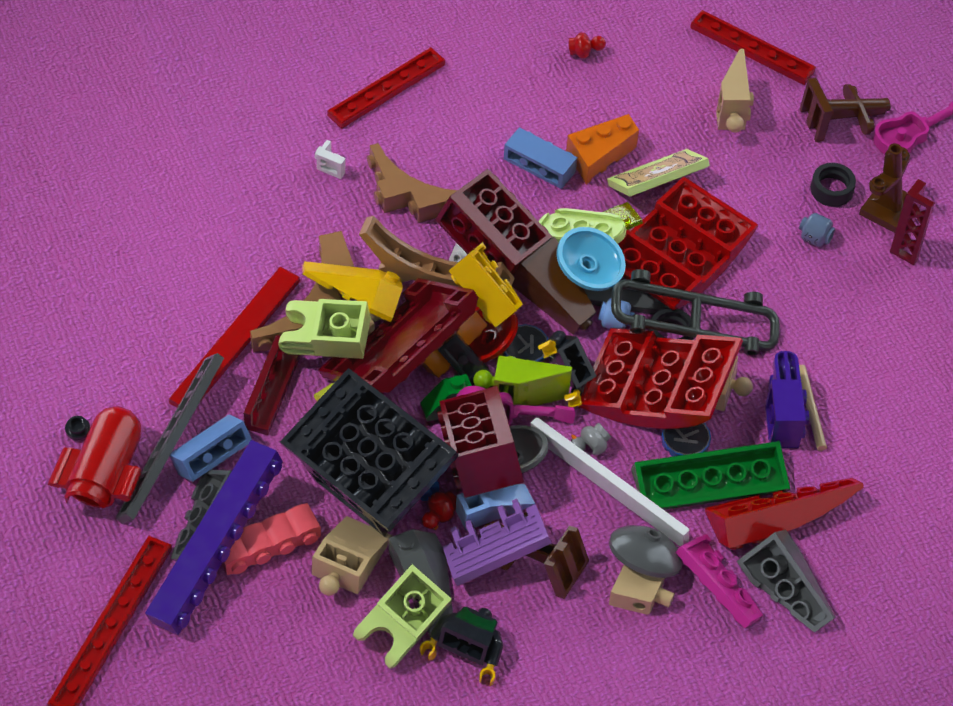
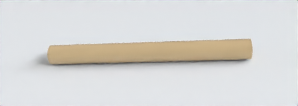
[799,365,827,451]

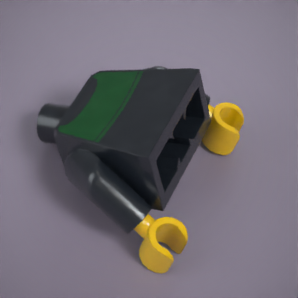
[538,330,597,407]
[420,607,503,686]

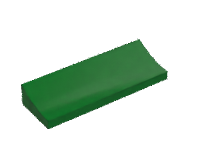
[631,441,790,510]

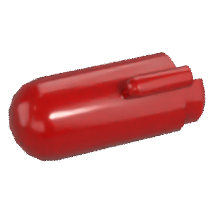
[48,406,141,509]

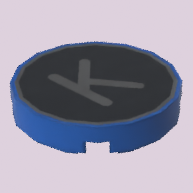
[502,324,548,362]
[661,423,711,457]

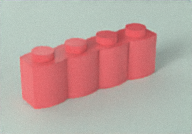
[222,503,321,575]

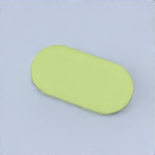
[538,208,626,244]

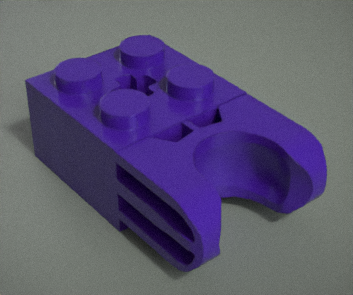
[765,351,809,448]

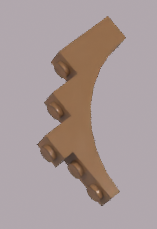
[367,143,457,223]
[359,216,515,287]
[250,231,354,353]

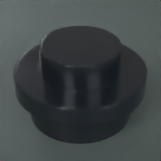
[65,416,90,440]

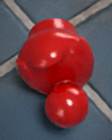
[569,32,606,59]
[422,491,457,530]

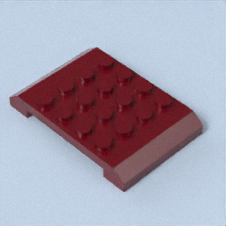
[318,278,478,393]

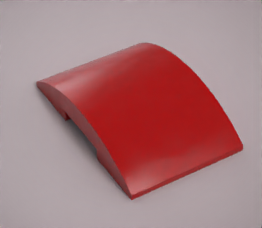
[618,176,758,310]
[578,328,743,429]

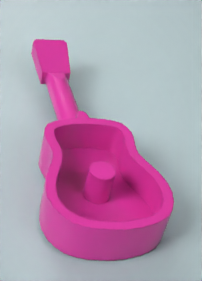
[873,101,953,155]
[456,386,576,426]

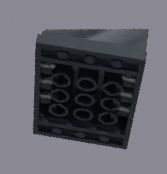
[280,368,459,537]

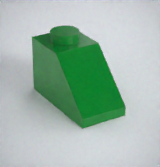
[420,374,472,422]

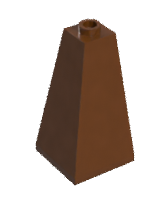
[512,236,596,335]

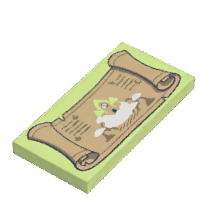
[607,149,710,197]

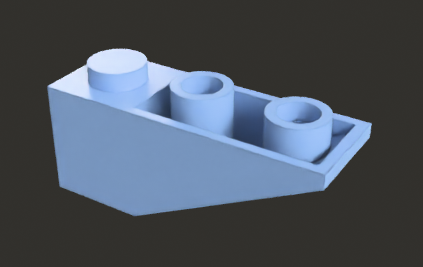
[456,484,535,531]

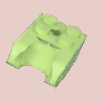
[278,299,371,359]
[353,564,452,669]

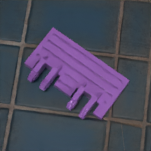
[442,498,551,586]

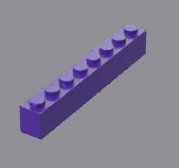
[145,440,283,635]

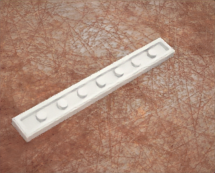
[531,417,689,546]

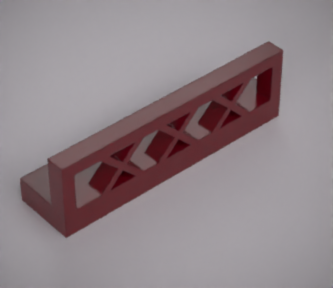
[890,179,935,265]
[244,335,300,435]

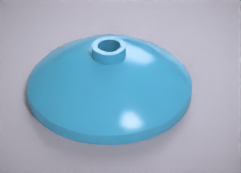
[556,227,626,291]

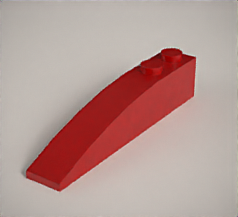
[705,478,864,550]

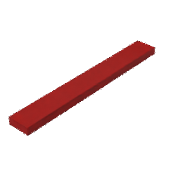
[169,267,300,408]
[47,536,172,706]

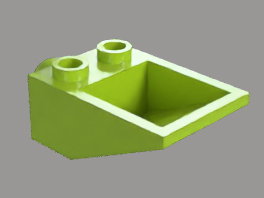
[473,356,572,406]

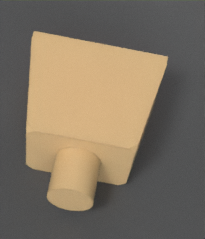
[609,565,675,615]

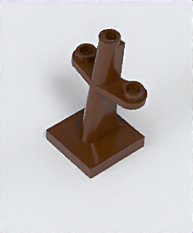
[799,78,891,142]
[859,143,921,233]
[483,512,589,599]

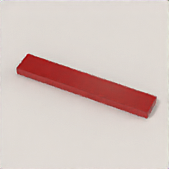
[690,10,816,85]
[327,47,445,129]

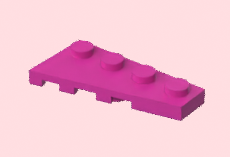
[676,534,763,628]

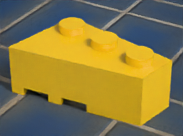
[449,242,523,327]

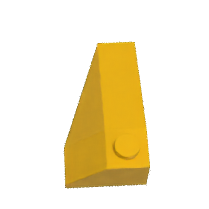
[302,261,403,322]

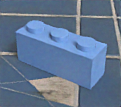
[503,127,578,189]
[170,415,252,482]

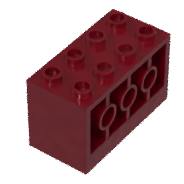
[435,169,553,275]
[437,386,524,498]

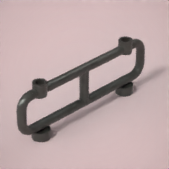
[611,269,780,355]

